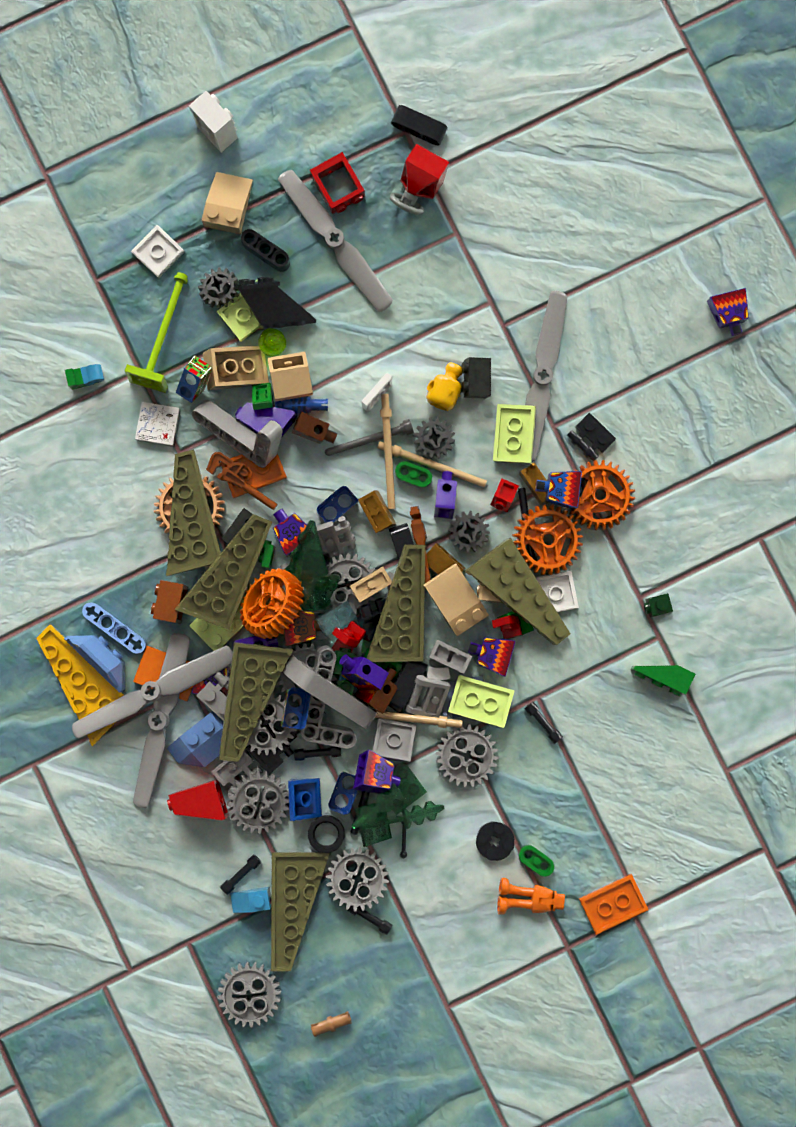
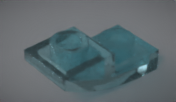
[316,601,357,636]

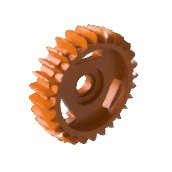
[569,460,635,530]
[512,504,583,575]
[239,568,304,639]

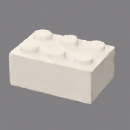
[189,91,238,153]

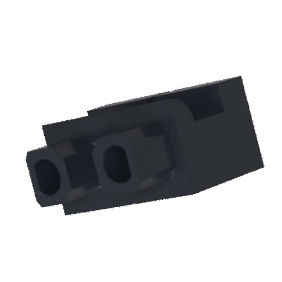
[357,597,386,642]

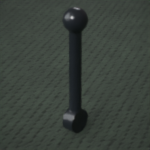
[400,817,409,859]

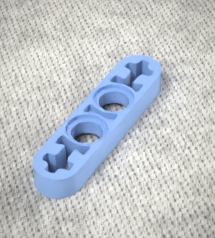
[82,603,147,654]

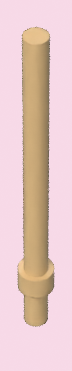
[380,394,395,509]
[377,441,487,487]
[374,710,463,728]

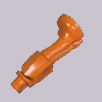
[497,878,565,915]

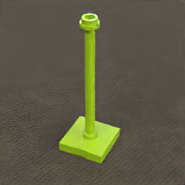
[125,272,188,393]

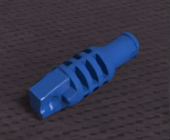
[275,396,328,414]

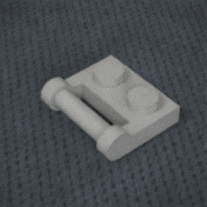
[405,675,450,718]

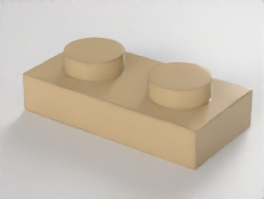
[349,567,392,603]

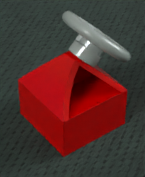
[390,144,449,215]

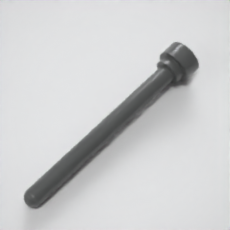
[325,419,414,456]

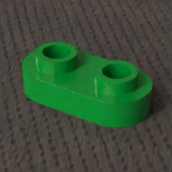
[395,461,432,488]
[519,845,554,877]

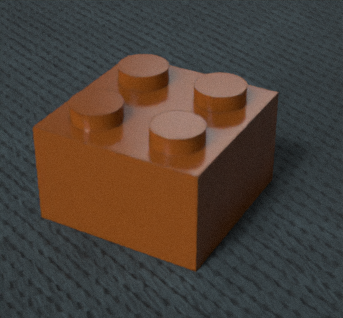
[151,580,188,624]

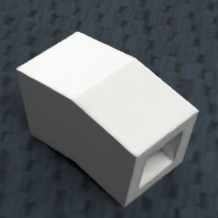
[426,667,450,681]

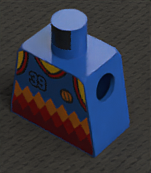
[535,471,582,510]

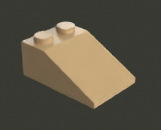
[202,172,253,235]
[203,346,269,390]
[424,564,489,636]

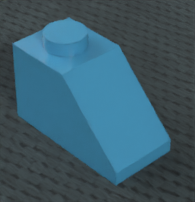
[230,887,271,913]

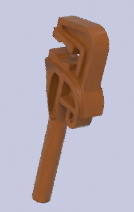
[206,452,278,511]
[410,506,431,583]

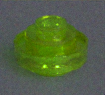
[258,328,286,357]

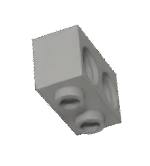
[428,640,472,674]

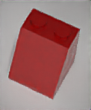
[167,779,229,820]

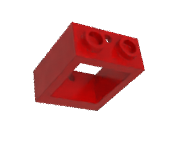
[310,152,365,214]

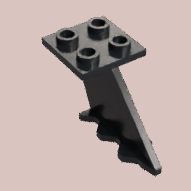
[234,277,316,330]

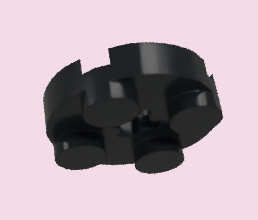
[476,821,515,861]

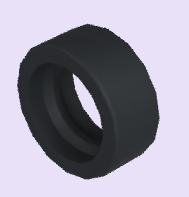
[308,815,345,853]

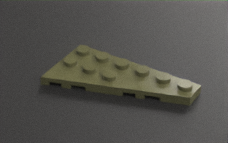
[166,449,221,577]
[175,514,272,630]
[465,538,571,645]
[367,545,425,662]
[218,642,293,762]
[271,852,330,971]

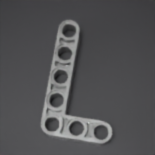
[192,400,282,468]
[300,645,356,749]
[283,655,378,729]

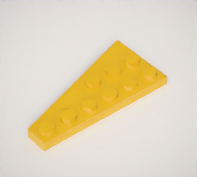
[36,624,124,746]

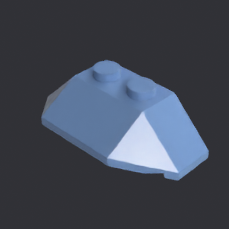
[64,635,125,692]
[167,711,223,767]

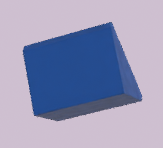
[288,778,322,821]

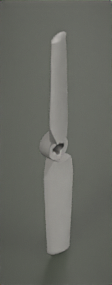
[278,170,393,312]
[525,291,567,462]
[133,633,190,808]
[72,646,233,739]

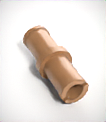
[311,1011,352,1037]

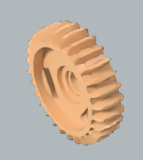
[154,475,225,534]

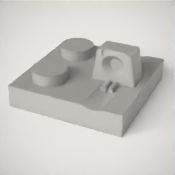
[373,718,416,763]

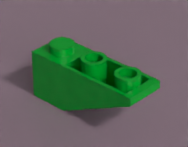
[631,665,696,696]

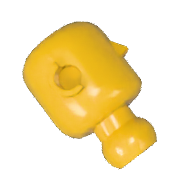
[426,362,462,411]

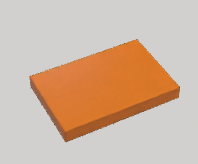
[220,453,287,498]
[133,646,193,702]
[579,874,649,935]

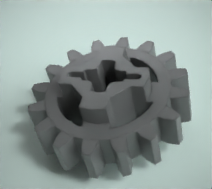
[198,267,239,309]
[414,417,455,459]
[448,511,490,553]

